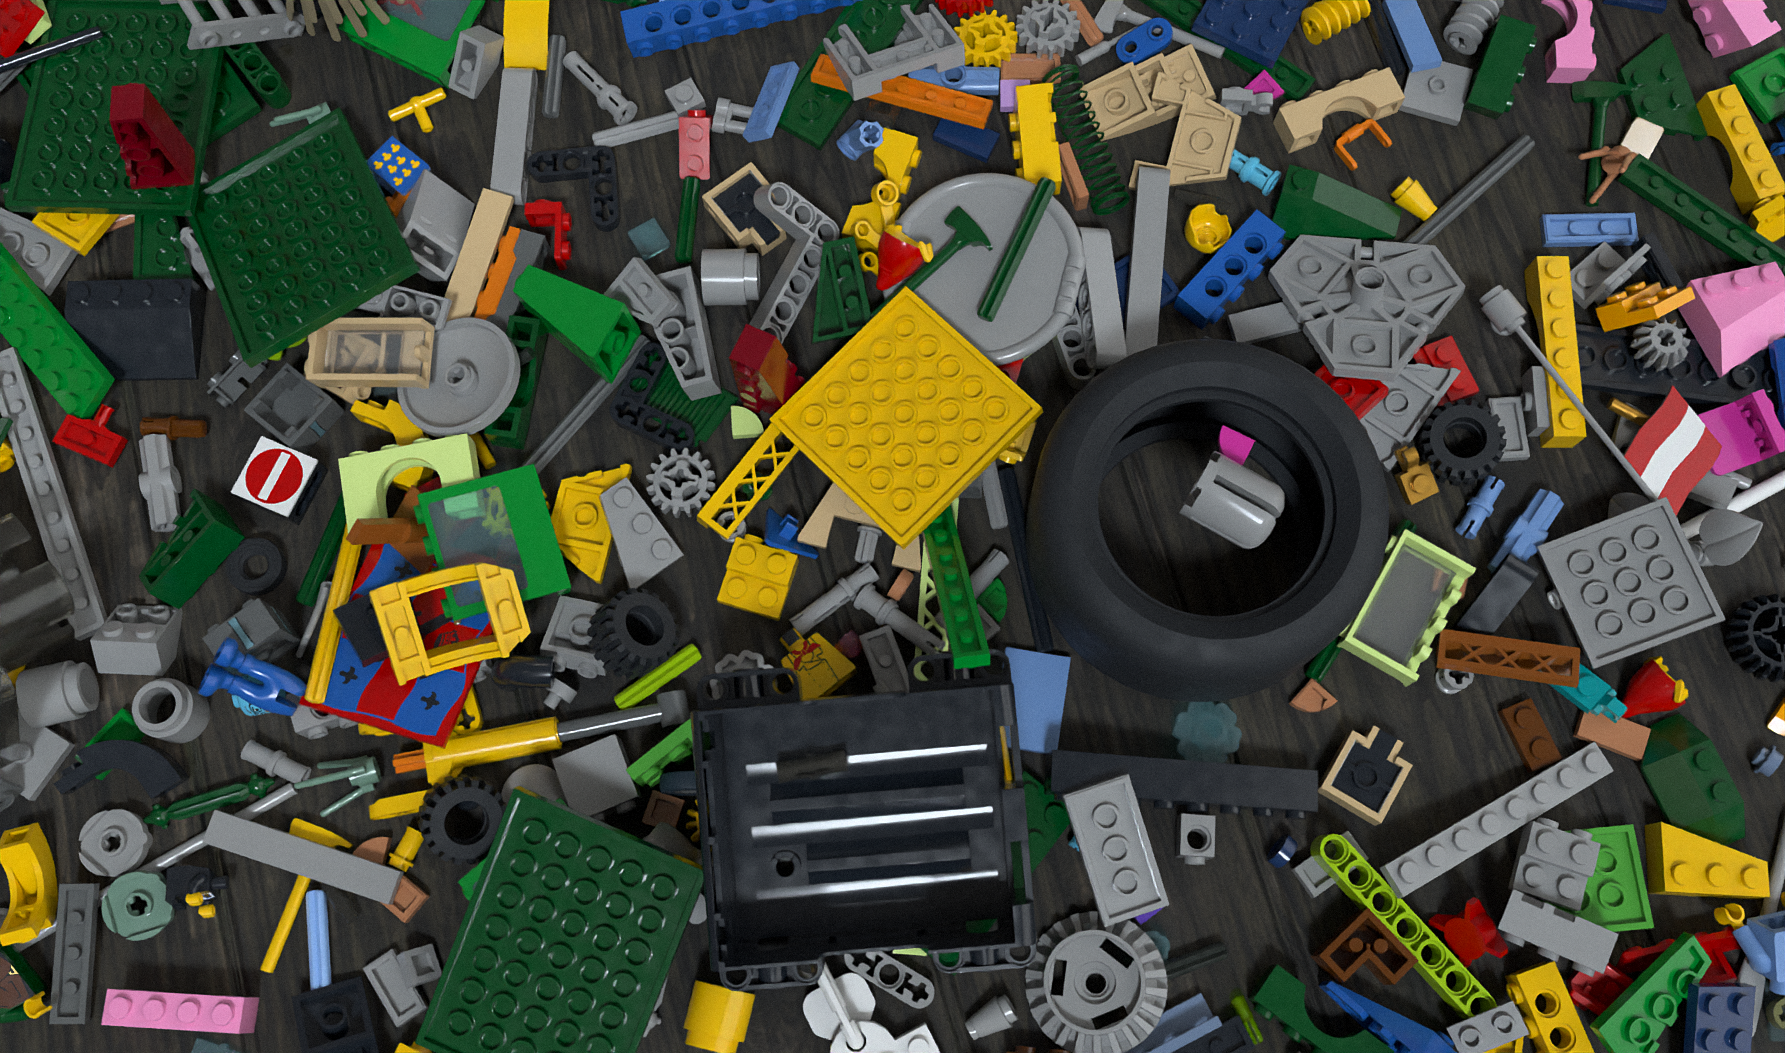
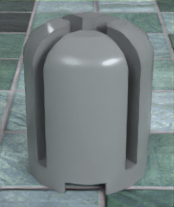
[1179,451,1284,549]

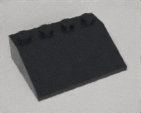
[64,279,206,381]

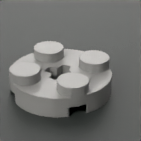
[79,809,153,877]

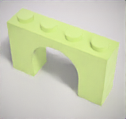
[338,433,486,534]

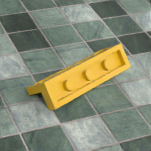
[697,423,799,540]

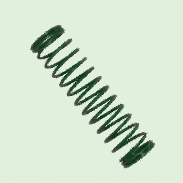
[1042,64,1130,215]

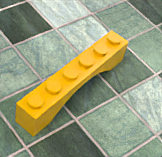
[1524,256,1586,448]

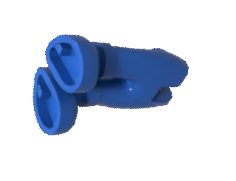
[197,637,307,716]

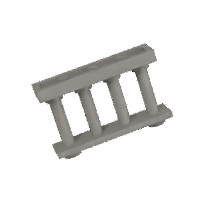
[159,0,305,50]

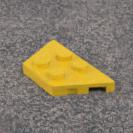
[551,464,632,584]

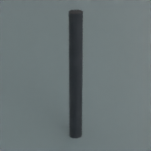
[0,26,104,73]

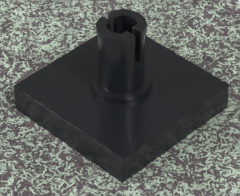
[333,582,425,668]

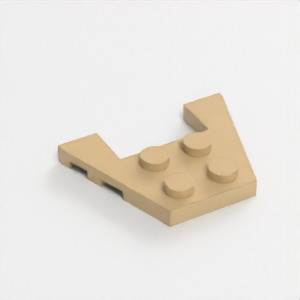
[1129,72,1242,190]
[797,483,921,573]

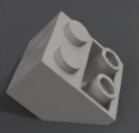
[90,603,183,676]

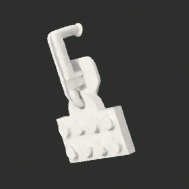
[803,962,940,1053]

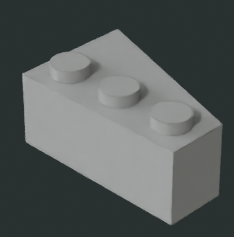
[1498,889,1619,977]

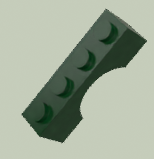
[484,315,548,450]
[1248,964,1394,1053]

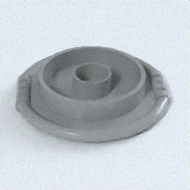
[883,173,1087,366]

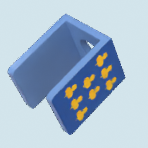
[367,136,431,196]

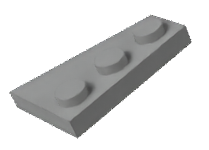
[599,477,684,589]

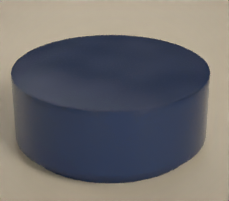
[1266,834,1298,868]

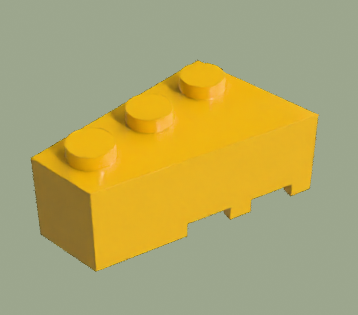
[1008,83,1062,195]
[1645,822,1770,899]

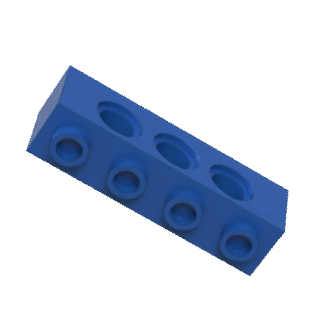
[1174,210,1286,330]

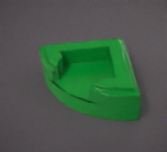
[976,578,1007,624]

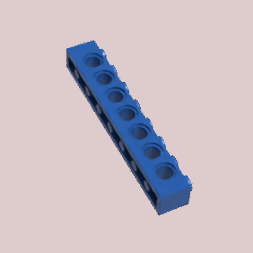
[620,0,862,58]

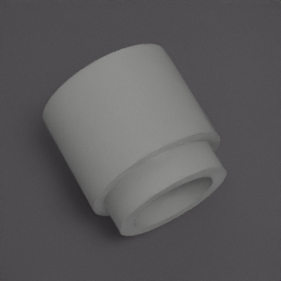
[701,248,761,306]
[16,660,100,728]
[132,678,210,744]

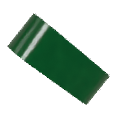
[223,42,292,109]

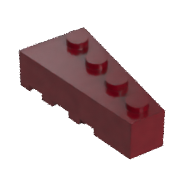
[109,83,195,189]
[729,324,806,415]

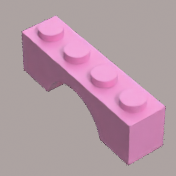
[1541,0,1596,83]
[101,989,259,1034]

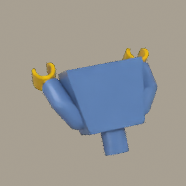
[1714,891,1785,995]

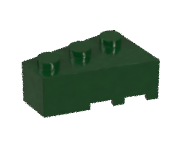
[1463,14,1537,120]
[139,488,245,609]

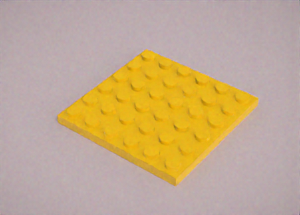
[769,286,1043,550]

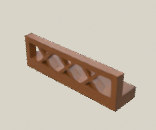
[1436,629,1580,688]

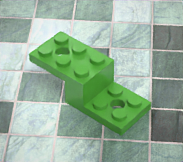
[626,719,693,788]

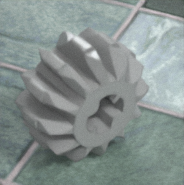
[1630,315,1691,372]

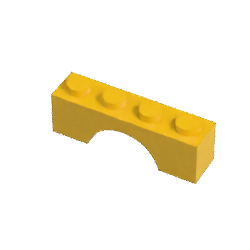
[1696,84,1785,215]
[842,127,922,256]

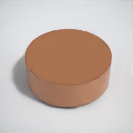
[887,569,914,602]

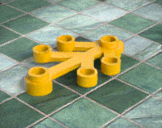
[850,180,899,276]

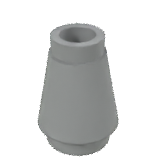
[965,994,1018,1040]

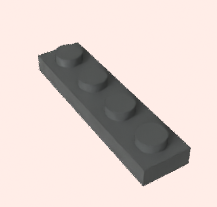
[49,883,100,1024]

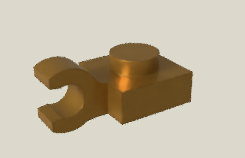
[1394,446,1439,505]

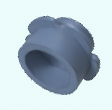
[1751,745,1784,777]

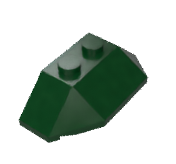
[1640,713,1745,846]

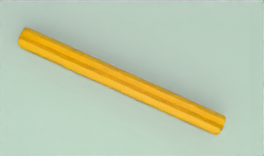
[304,523,362,704]

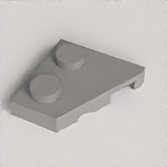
[603,257,677,325]

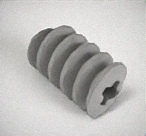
[1443,0,1504,55]

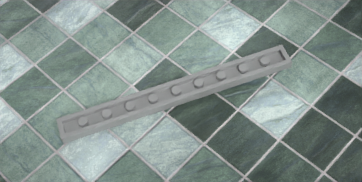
[0,347,108,641]

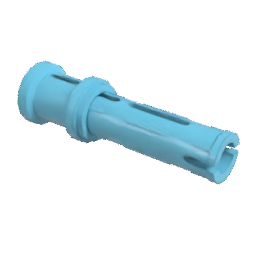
[1229,149,1281,196]

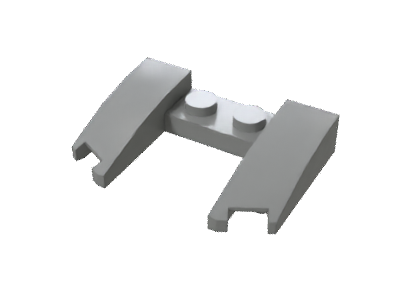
[823,4,965,101]

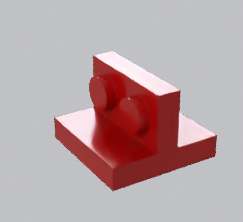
[1315,364,1389,421]

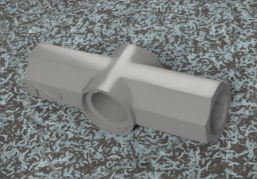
[139,434,182,532]

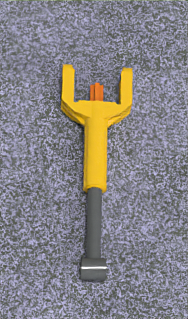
[358,690,690,820]

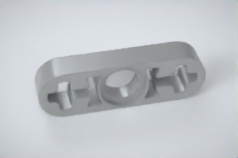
[844,951,934,1008]

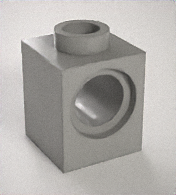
[1175,813,1215,865]

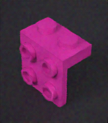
[1697,389,1785,476]

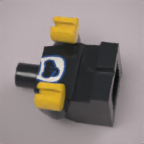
[165,865,229,918]

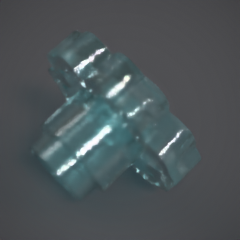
[1172,702,1242,763]

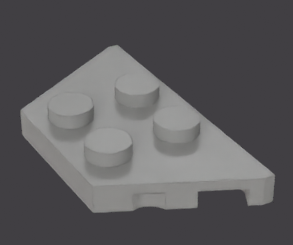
[1360,363,1461,472]

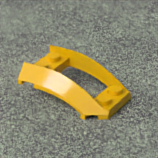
[369,562,531,686]

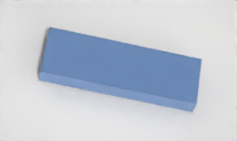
[1382,0,1442,73]
[742,61,800,142]
[1539,213,1639,247]

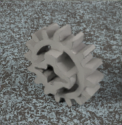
[1015,0,1080,60]
[646,448,716,518]

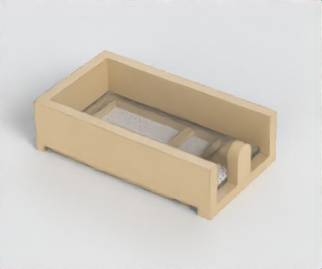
[304,318,435,389]

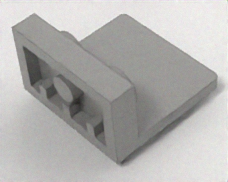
[1570,241,1651,310]

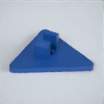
[764,508,819,559]

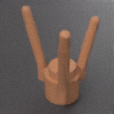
[1578,145,1636,204]

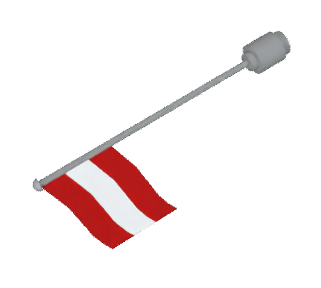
[1479,285,1722,520]

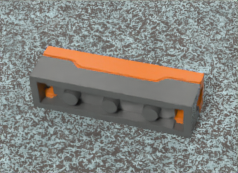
[474,226,551,334]

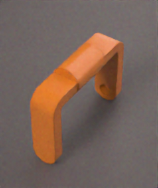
[1334,119,1392,171]

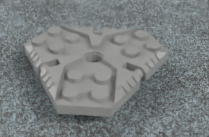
[1268,235,1466,382]

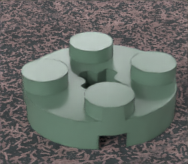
[101,870,175,941]

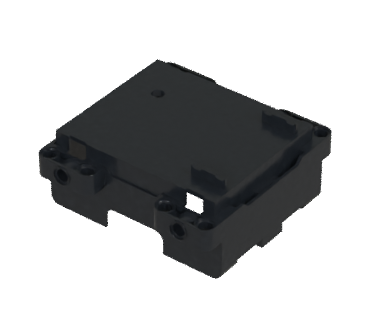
[690,649,1037,991]

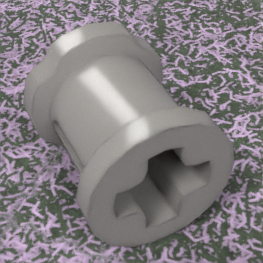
[1434,668,1474,694]

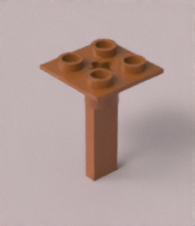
[346,485,456,574]

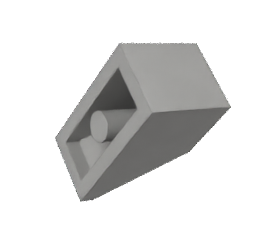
[448,25,505,99]

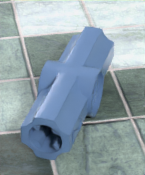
[908,65,1000,96]
[1487,488,1564,574]

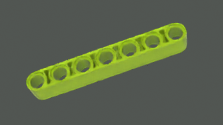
[1310,834,1497,1020]

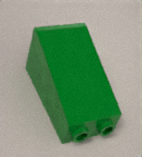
[512,264,642,384]

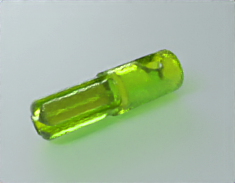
[1231,995,1263,1045]

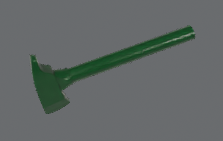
[1572,81,1634,207]
[871,206,993,317]

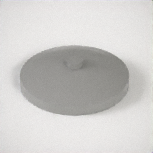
[397,318,520,438]

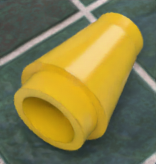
[1390,176,1437,221]

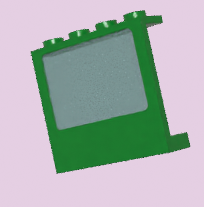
[338,0,499,89]
[413,464,571,625]

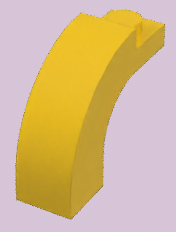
[350,400,434,492]
[0,822,58,946]

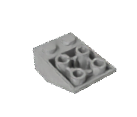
[396,169,475,281]

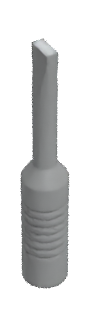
[1075,26,1138,66]

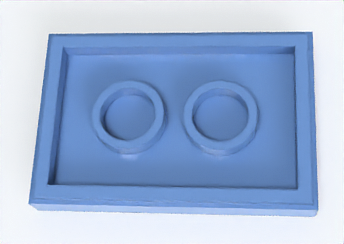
[1002,647,1071,754]

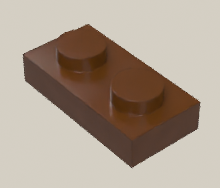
[1497,698,1562,773]

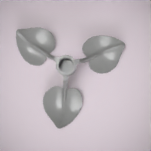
[1608,492,1763,567]

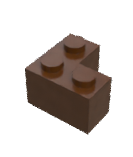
[1310,908,1419,985]

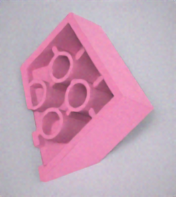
[1678,262,1785,378]

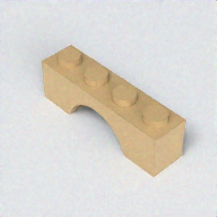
[1273,67,1405,153]

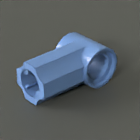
[836,120,884,161]

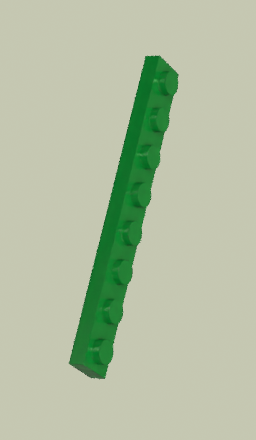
[922,505,990,669]

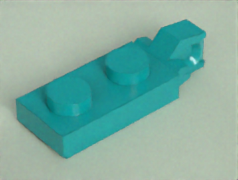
[1540,664,1628,723]

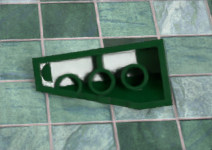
[1271,165,1402,242]

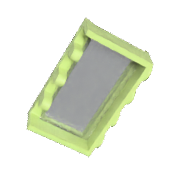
[1337,529,1476,687]

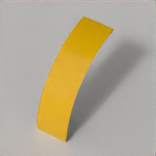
[503,0,549,70]

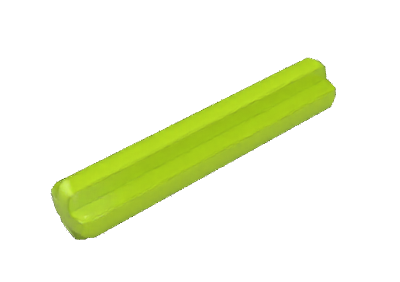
[614,644,702,710]

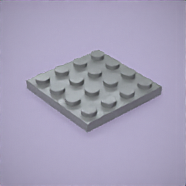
[1536,497,1726,670]

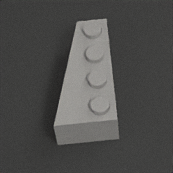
[652,266,722,401]

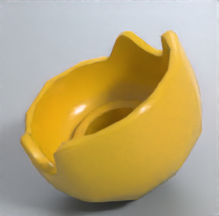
[1184,204,1232,254]

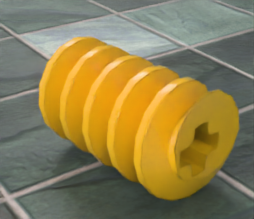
[1301,0,1371,45]

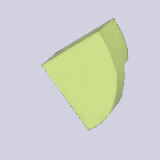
[731,406,764,439]

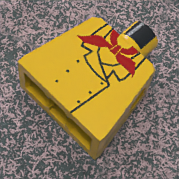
[780,628,857,699]

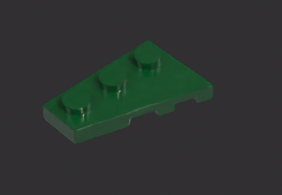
[133,215,197,283]

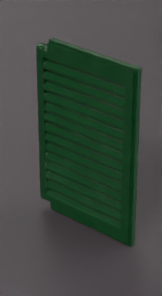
[620,342,739,447]

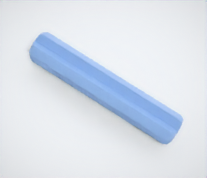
[306,890,332,990]

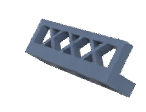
[1125,993,1223,1053]

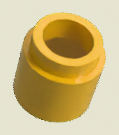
[683,980,755,1053]

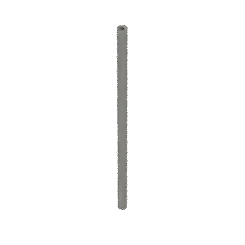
[13,782,298,952]

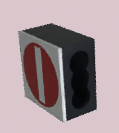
[231,436,329,526]

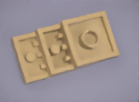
[1080,43,1217,141]

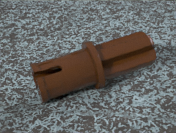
[140,415,207,440]

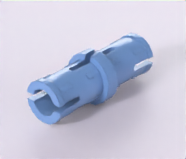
[1456,475,1505,539]

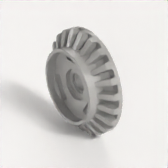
[1025,911,1168,1053]

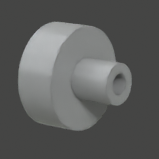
[543,678,577,709]

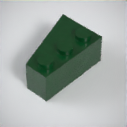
[810,236,872,345]

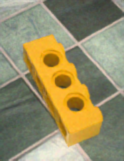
[1505,961,1594,1053]

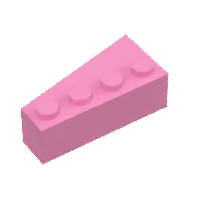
[1687,0,1782,58]

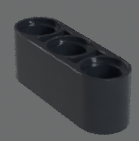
[1453,552,1539,636]

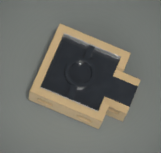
[702,162,787,256]
[1318,726,1413,826]

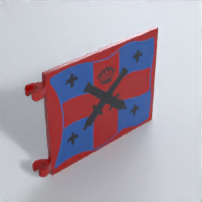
[298,539,521,749]

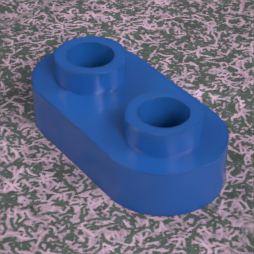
[1116,18,1173,66]

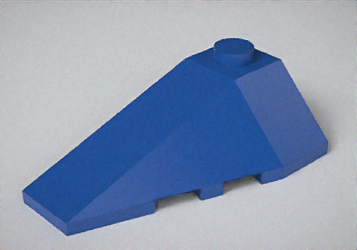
[1319,981,1456,1053]

